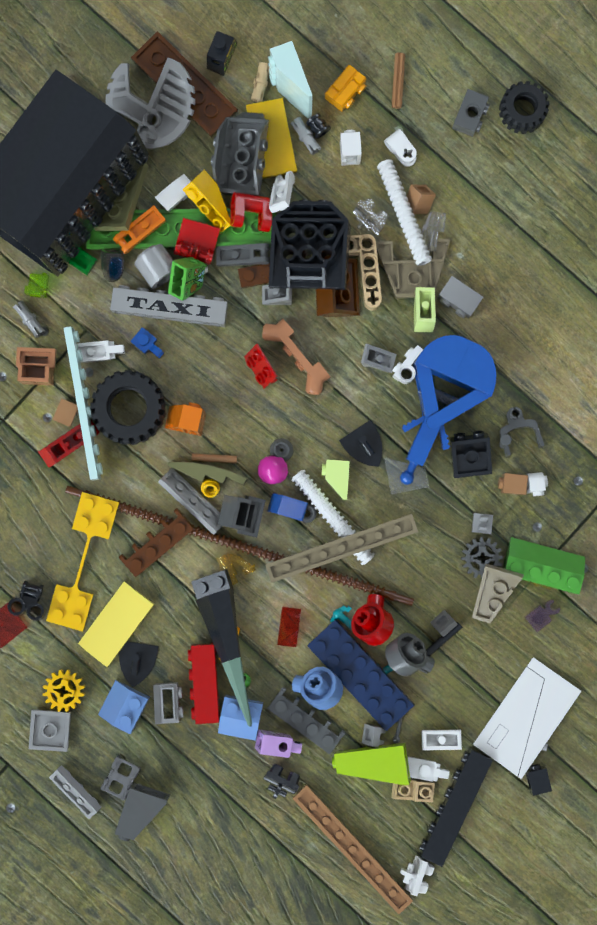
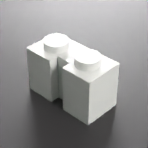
[340,130,362,166]

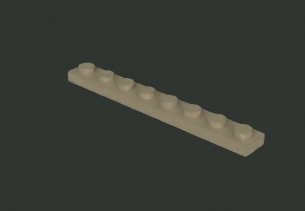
[265,514,418,583]

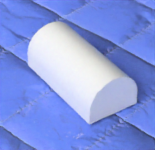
[421,729,462,750]

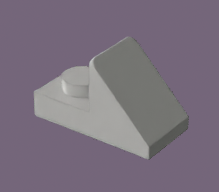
[361,344,396,373]

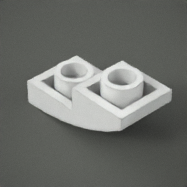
[155,174,191,212]

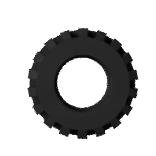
[499,81,550,134]

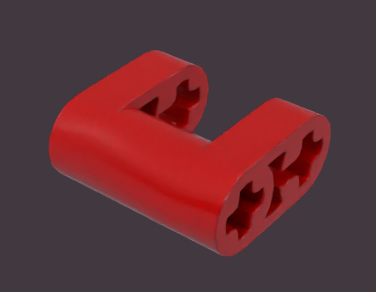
[230,192,272,232]

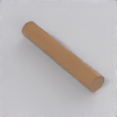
[192,454,237,463]

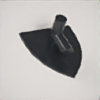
[339,420,382,467]
[119,641,159,687]

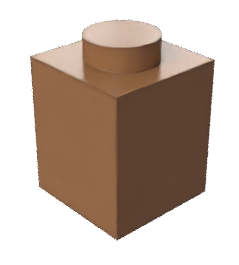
[498,473,528,495]

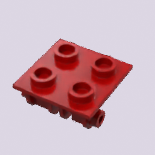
[174,218,220,264]
[244,343,277,389]

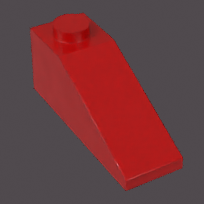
[38,420,100,467]

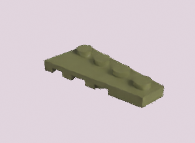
[94,163,148,231]

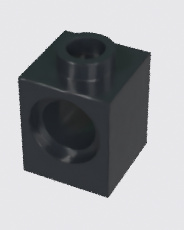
[526,764,552,796]

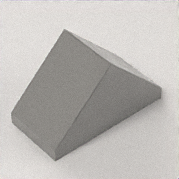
[262,285,292,305]

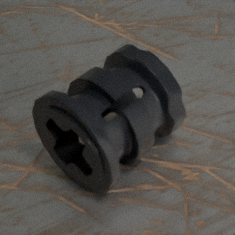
[306,113,331,139]

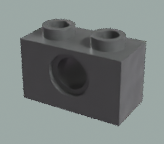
[452,89,490,137]

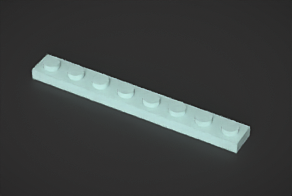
[64,326,103,480]

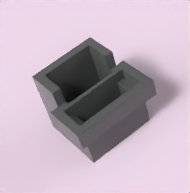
[218,495,266,538]

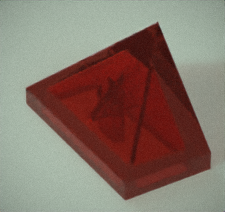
[277,607,301,647]

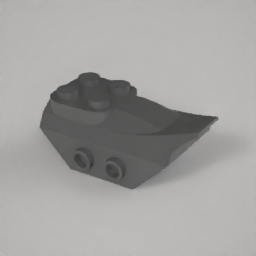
[211,112,269,196]

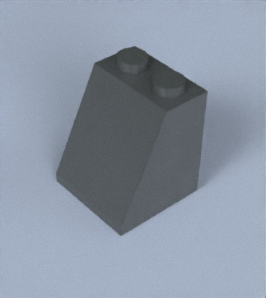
[115,783,170,841]

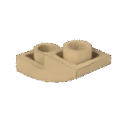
[392,780,435,802]

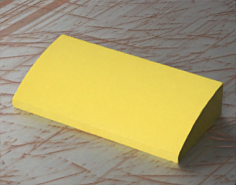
[78,581,155,667]

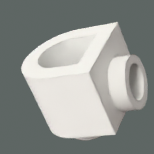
[526,472,548,496]

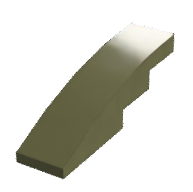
[168,462,247,486]

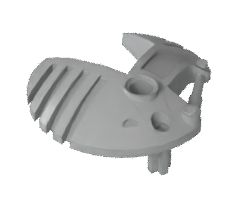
[106,58,195,149]

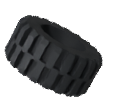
[90,370,166,445]

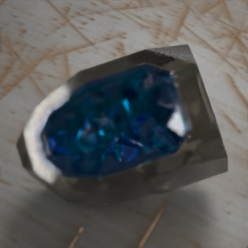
[100,249,124,282]

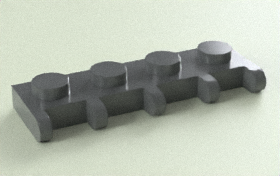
[267,686,346,754]

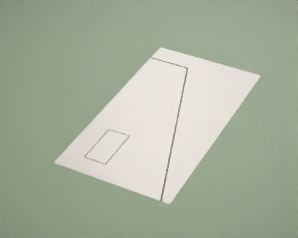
[473,658,581,779]

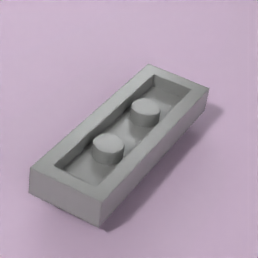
[49,765,102,819]

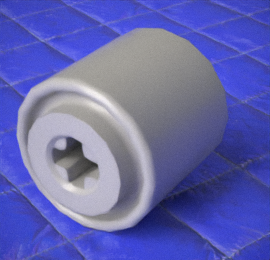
[134,244,173,289]

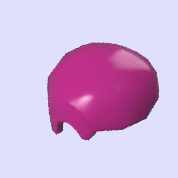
[258,455,288,484]

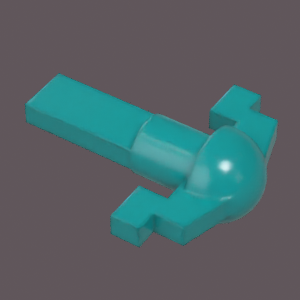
[330,605,352,630]

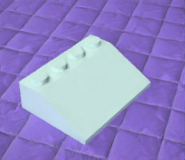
[268,41,312,119]

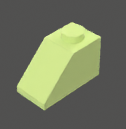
[414,287,436,332]
[322,460,350,500]

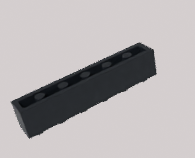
[418,748,493,867]

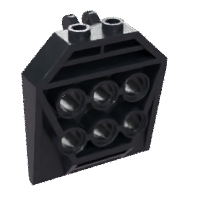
[268,199,351,290]

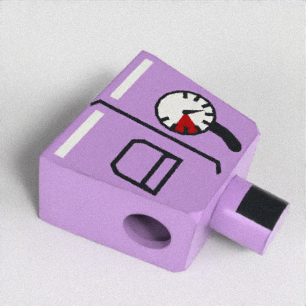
[255,729,302,758]

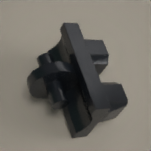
[263,764,300,799]

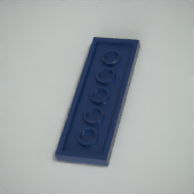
[307,619,415,731]

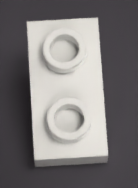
[392,345,423,384]

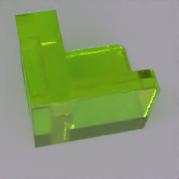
[24,272,49,298]

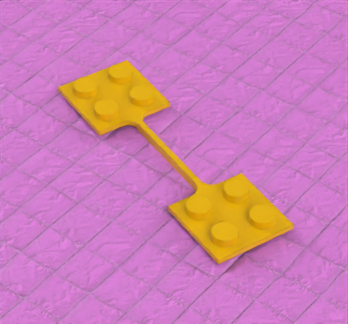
[46,492,119,632]

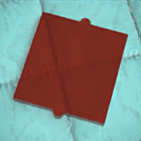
[0,603,28,649]

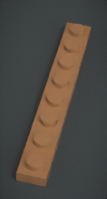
[292,784,413,914]

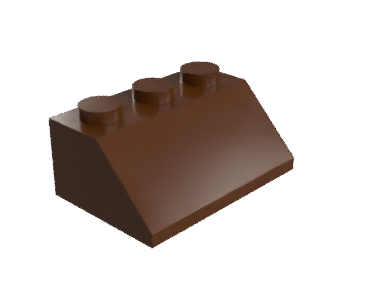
[316,255,360,317]

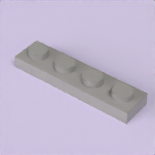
[158,468,222,535]

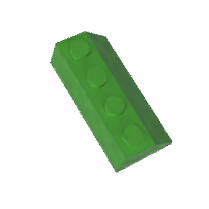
[503,537,585,594]

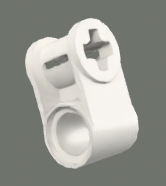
[384,129,417,167]

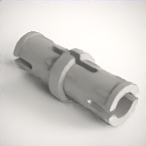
[291,117,321,155]
[13,300,45,338]

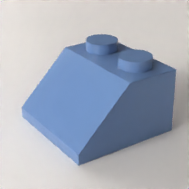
[98,680,150,734]
[218,695,263,741]

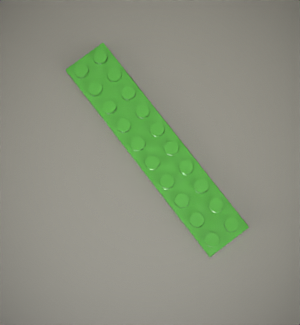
[86,208,276,250]

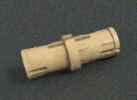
[251,62,269,103]

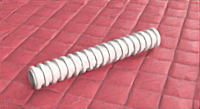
[377,159,432,266]
[292,469,375,565]

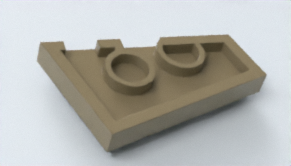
[472,564,524,623]

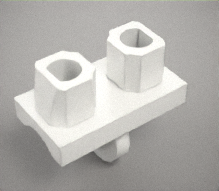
[400,855,435,896]

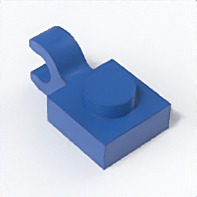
[130,327,164,359]

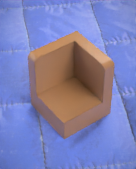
[406,184,436,214]
[52,398,79,427]

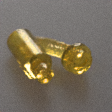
[216,553,256,585]

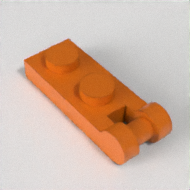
[113,205,167,254]

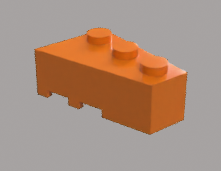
[164,402,206,436]

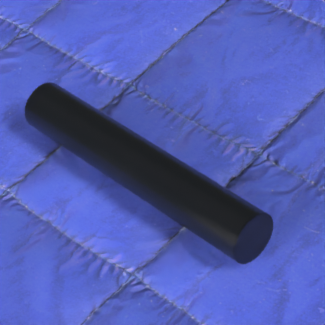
[426,622,463,657]

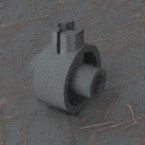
[385,633,435,676]

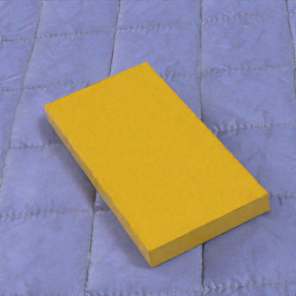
[246,98,297,179]

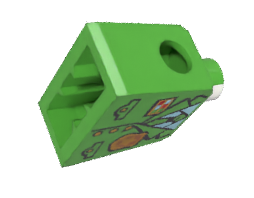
[168,257,208,301]

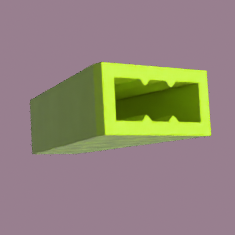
[332,743,411,785]

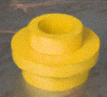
[201,479,220,498]

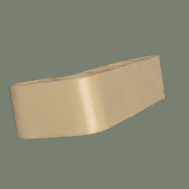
[349,234,382,311]

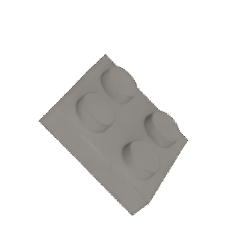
[29,709,71,752]

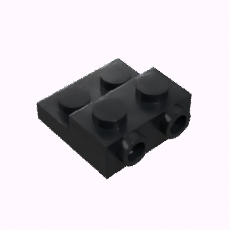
[449,430,492,478]

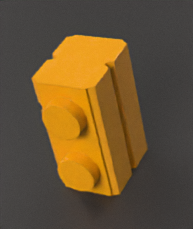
[325,65,367,112]

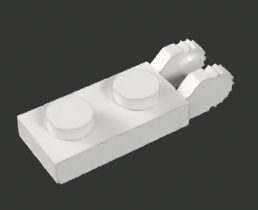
[269,171,295,213]

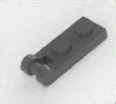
[216,243,270,267]

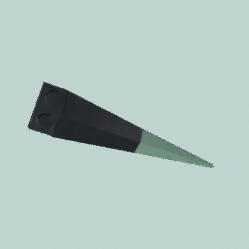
[191,569,252,727]

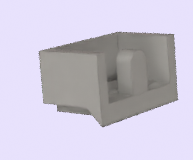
[153,682,183,725]

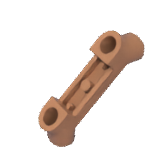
[262,319,331,395]

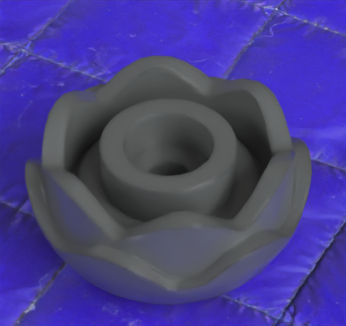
[270,438,294,462]

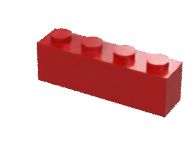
[188,644,220,724]

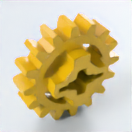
[43,669,85,712]

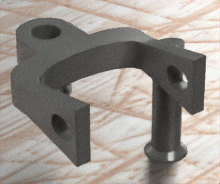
[499,407,545,458]

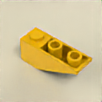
[182,170,230,232]

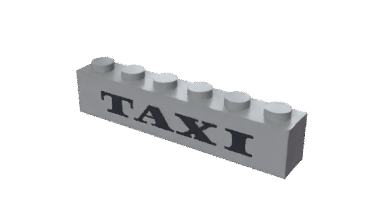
[110,285,228,327]

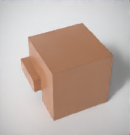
[16,347,56,385]

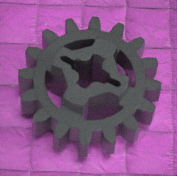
[461,537,503,579]

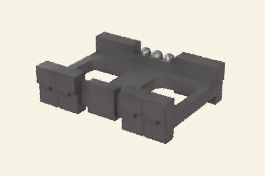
[101,755,141,801]

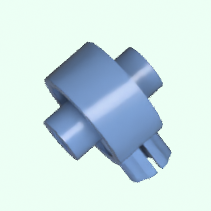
[292,667,343,710]

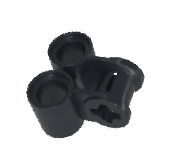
[7,580,45,621]

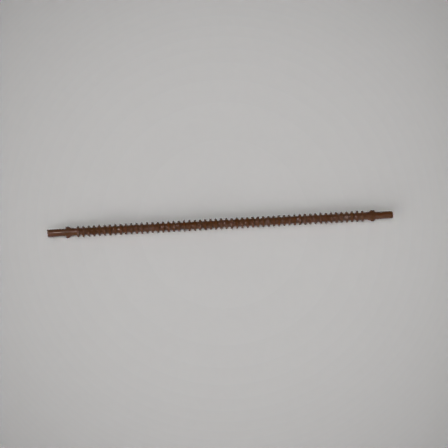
[65,486,414,606]

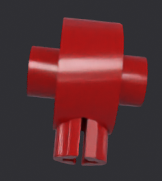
[351,594,394,646]

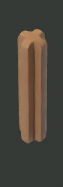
[391,53,405,109]

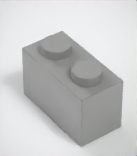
[437,276,483,319]

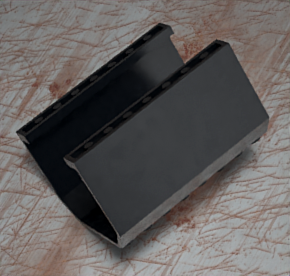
[0,69,149,277]

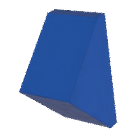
[267,493,308,521]

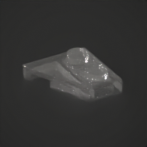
[384,458,429,495]

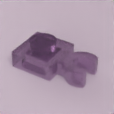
[524,600,561,632]

